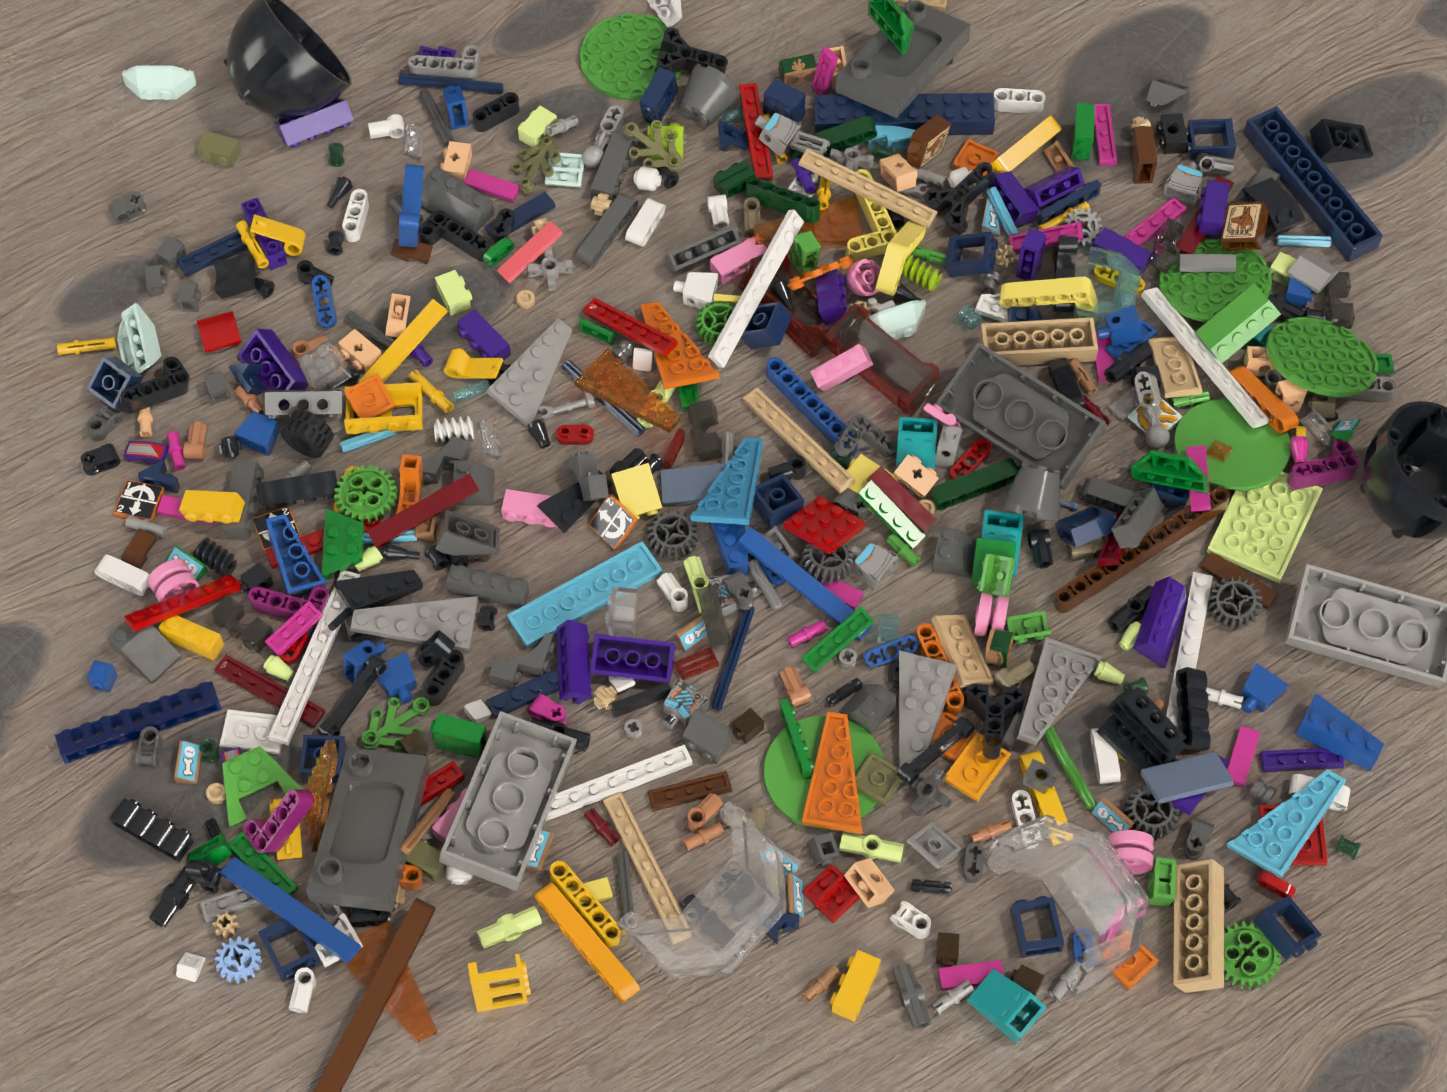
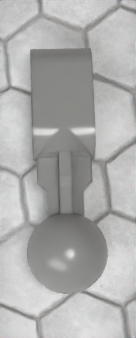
[582,105,624,168]
[1135,371,1170,449]

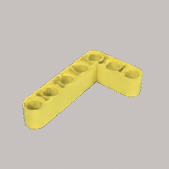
[845,169,897,262]
[876,220,926,296]
[1000,277,1099,322]

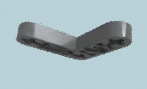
[834,413,897,457]

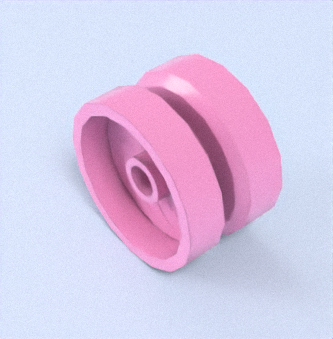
[147,559,199,602]
[974,592,1009,637]
[1107,830,1154,875]

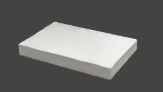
[219,709,283,756]

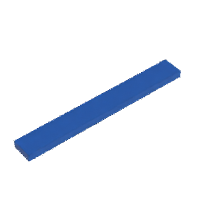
[737,527,873,642]
[220,857,362,964]

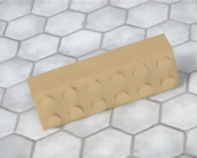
[979,318,1098,366]
[1173,859,1224,993]

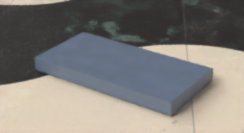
[661,463,726,507]
[1141,752,1234,804]

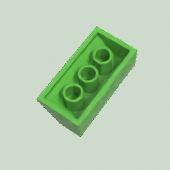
[1195,283,1281,363]

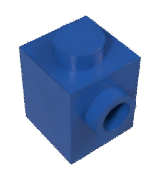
[1285,278,1314,308]
[87,660,118,692]

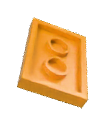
[944,732,1011,802]

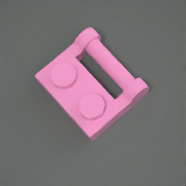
[923,403,961,428]

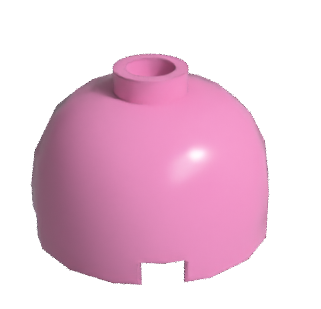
[846,259,881,296]

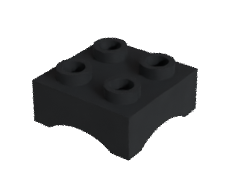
[214,251,255,299]

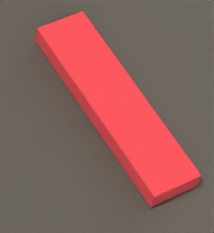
[497,221,563,284]

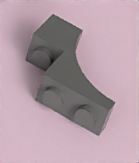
[400,436,471,484]
[563,451,609,501]
[489,633,556,689]

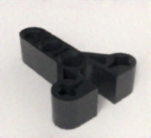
[655,28,728,74]
[924,162,996,234]
[1053,236,1078,312]
[964,684,1025,760]

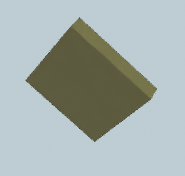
[855,752,902,807]

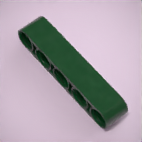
[789,116,877,160]
[746,178,820,223]
[928,458,1019,510]

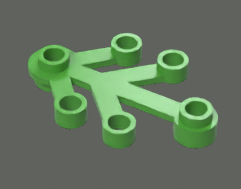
[361,697,430,752]

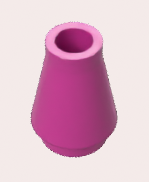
[1289,436,1309,464]

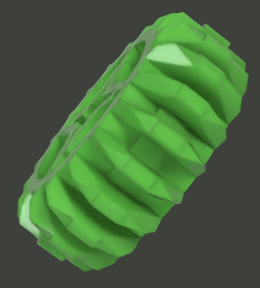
[695,301,736,346]

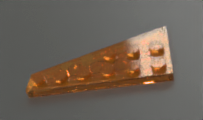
[753,197,863,245]
[575,348,680,433]
[304,739,338,852]
[343,921,438,1043]

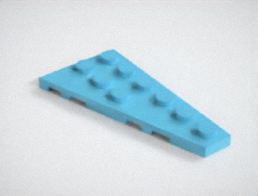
[1227,770,1346,879]

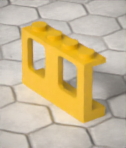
[344,382,423,434]
[468,954,531,1012]

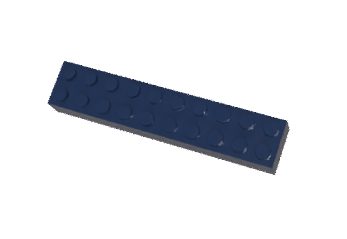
[813,93,995,135]
[1244,106,1383,262]

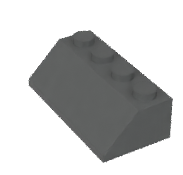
[421,166,494,232]

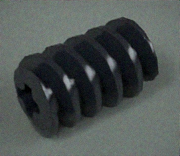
[193,537,237,577]

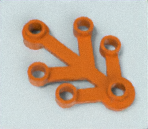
[787,255,854,291]

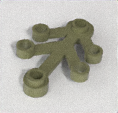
[624,120,683,171]
[511,136,562,194]

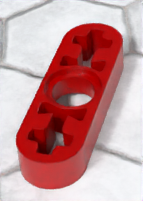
[949,439,991,480]

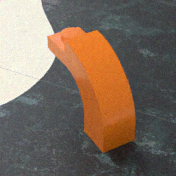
[396,454,423,514]

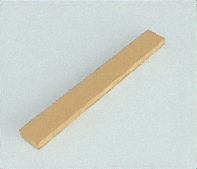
[798,149,937,228]
[743,388,855,493]
[602,792,692,943]

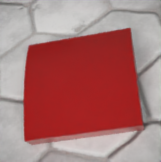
[197,311,242,353]
[802,864,860,923]

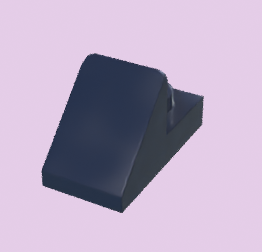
[718,121,749,151]
[1008,304,1042,322]
[228,364,265,394]
[138,461,180,493]
[1150,483,1190,508]
[757,914,799,945]

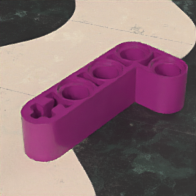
[1287,439,1360,489]
[248,586,330,627]
[244,789,314,853]

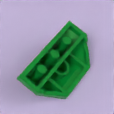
[868,0,914,55]
[1131,450,1209,493]

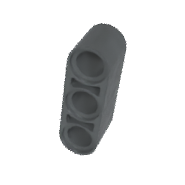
[1079,478,1136,513]

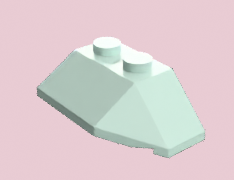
[122,66,196,100]
[855,300,926,345]
[117,303,162,374]

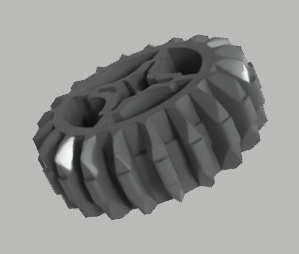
[647,509,699,561]
[801,543,854,585]
[1208,576,1263,629]
[1123,785,1180,839]

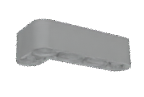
[408,45,480,80]

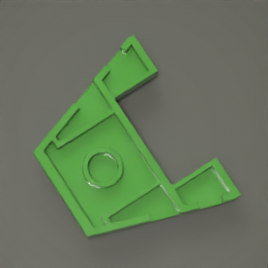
[222,746,302,828]

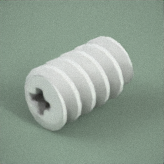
[434,416,474,443]

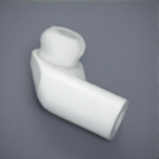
[867,298,895,313]

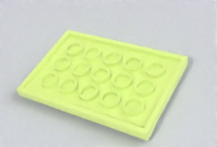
[1207,471,1323,583]

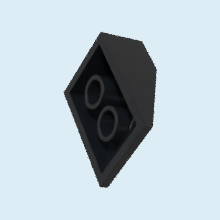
[1309,119,1373,163]
[1242,178,1305,238]

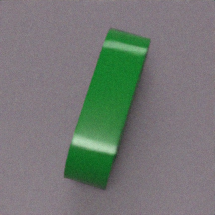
[483,237,515,266]

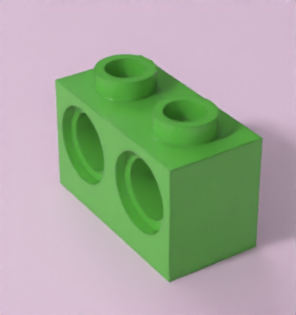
[790,231,821,274]
[1148,857,1176,907]

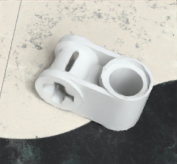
[890,901,931,939]

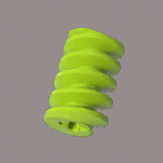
[902,254,943,292]

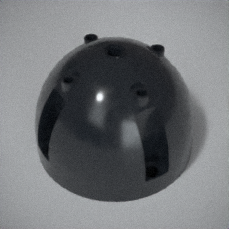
[223,0,352,123]
[1360,401,1447,539]

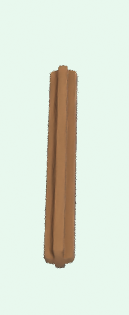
[400,788,455,854]

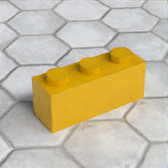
[179,490,245,524]
[158,615,224,661]
[830,950,881,1022]

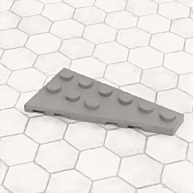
[486,318,572,426]
[350,596,478,652]
[1016,637,1103,746]
[899,651,957,779]

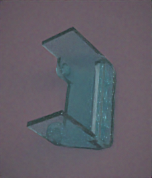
[1074,246,1142,330]

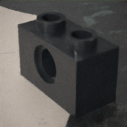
[1156,113,1188,154]

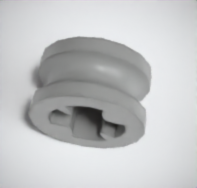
[839,648,857,669]
[624,719,643,739]

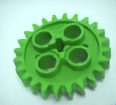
[334,464,398,523]
[1224,921,1282,990]

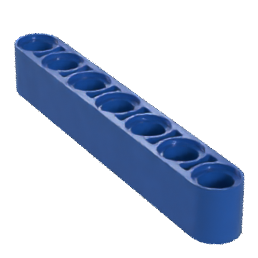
[766,357,858,457]

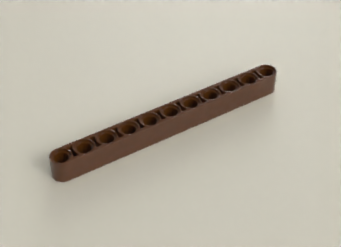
[1055,487,1230,612]
[314,898,436,1092]

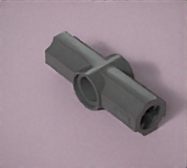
[893,963,931,1030]

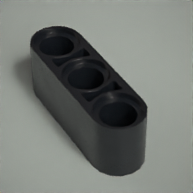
[473,92,520,132]
[424,650,465,706]

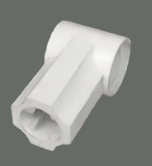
[368,114,405,139]
[707,194,729,231]
[657,573,688,612]
[289,968,317,1014]

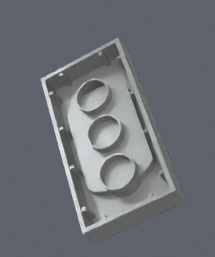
[1284,564,1447,688]
[439,711,577,891]

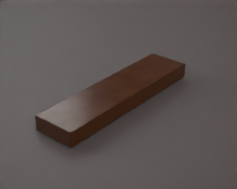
[1200,552,1279,610]
[648,771,732,812]

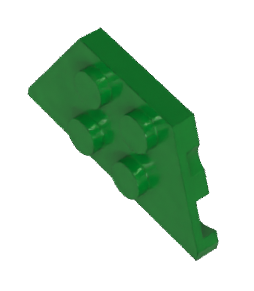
[322,509,365,579]

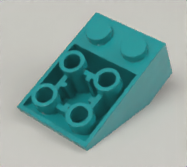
[896,417,937,479]
[981,510,1024,577]
[966,969,1047,1044]

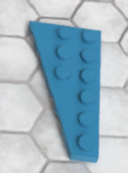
[690,437,764,525]

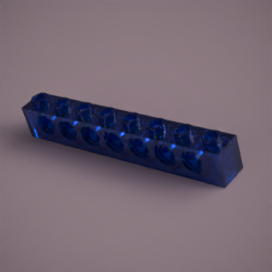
[55,681,222,764]

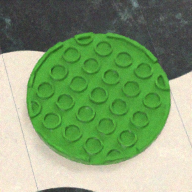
[579,13,683,101]
[1159,239,1272,322]
[1266,317,1378,397]
[1174,399,1291,491]
[764,715,885,831]

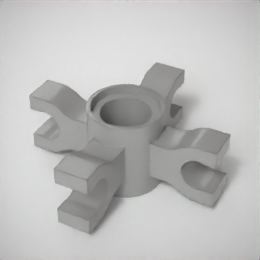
[830,144,874,171]
[527,246,573,291]

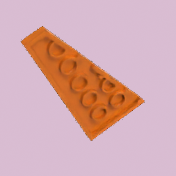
[640,302,720,390]
[802,712,863,834]

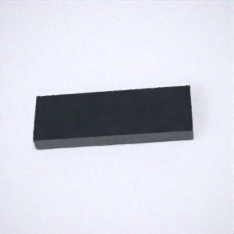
[612,683,671,718]

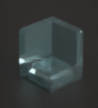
[877,614,899,643]

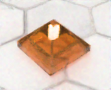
[1206,440,1233,462]

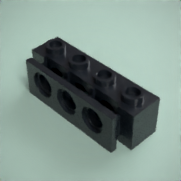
[1107,686,1187,765]

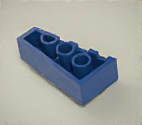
[265,514,327,597]
[708,522,748,576]
[1295,693,1384,771]

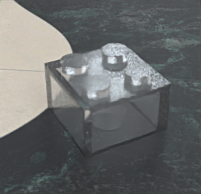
[298,339,352,390]
[605,587,638,638]

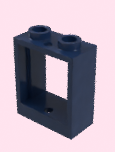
[639,67,678,124]
[1185,118,1236,160]
[945,232,998,277]
[1055,505,1117,547]
[1010,896,1065,958]
[1253,896,1322,960]
[258,919,320,981]

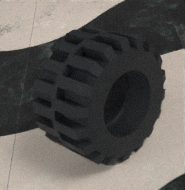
[280,410,334,458]

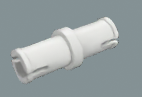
[1206,687,1243,709]

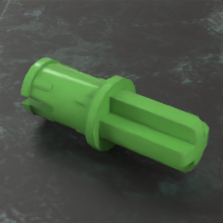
[912,246,946,265]
[1171,390,1210,409]
[886,534,921,567]

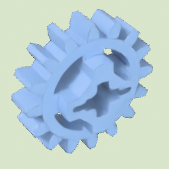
[215,936,262,984]

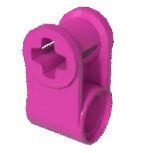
[527,694,567,725]

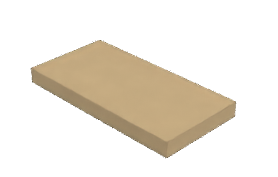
[1148,336,1203,398]
[931,615,994,687]

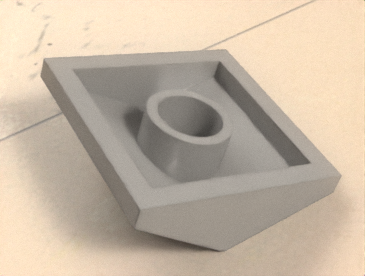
[1287,252,1339,293]
[907,822,962,869]

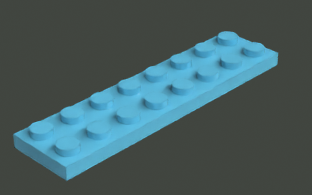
[507,541,663,649]

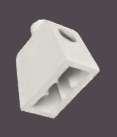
[673,272,718,309]

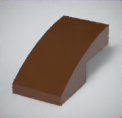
[390,238,433,265]
[121,528,157,569]

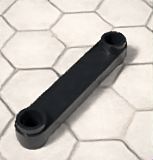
[317,654,388,736]
[896,716,975,786]

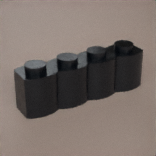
[257,470,338,509]
[1176,667,1211,752]
[109,798,194,863]

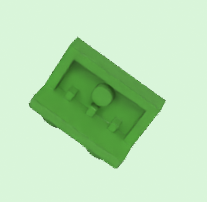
[978,553,1015,597]
[1005,611,1051,644]

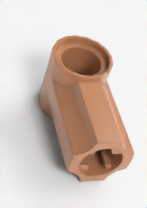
[292,335,331,365]
[183,422,208,460]
[779,666,812,707]
[687,793,724,833]

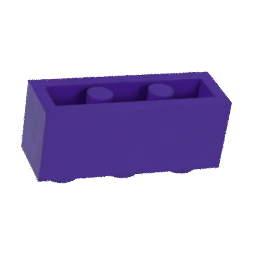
[1024,166,1085,208]
[987,171,1040,226]
[1196,180,1230,237]
[1091,227,1152,278]
[1016,228,1047,281]
[816,269,848,325]
[457,309,511,360]

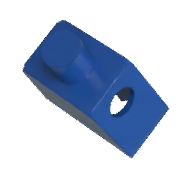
[443,86,469,130]
[1096,305,1142,346]
[234,412,279,456]
[343,640,387,684]
[376,652,417,704]
[1240,663,1289,713]

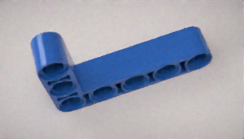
[399,164,424,248]

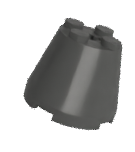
[680,63,740,128]
[1002,462,1060,523]

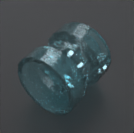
[957,303,983,329]

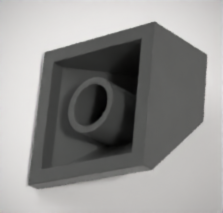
[1146,77,1190,107]

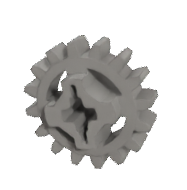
[1063,207,1103,248]

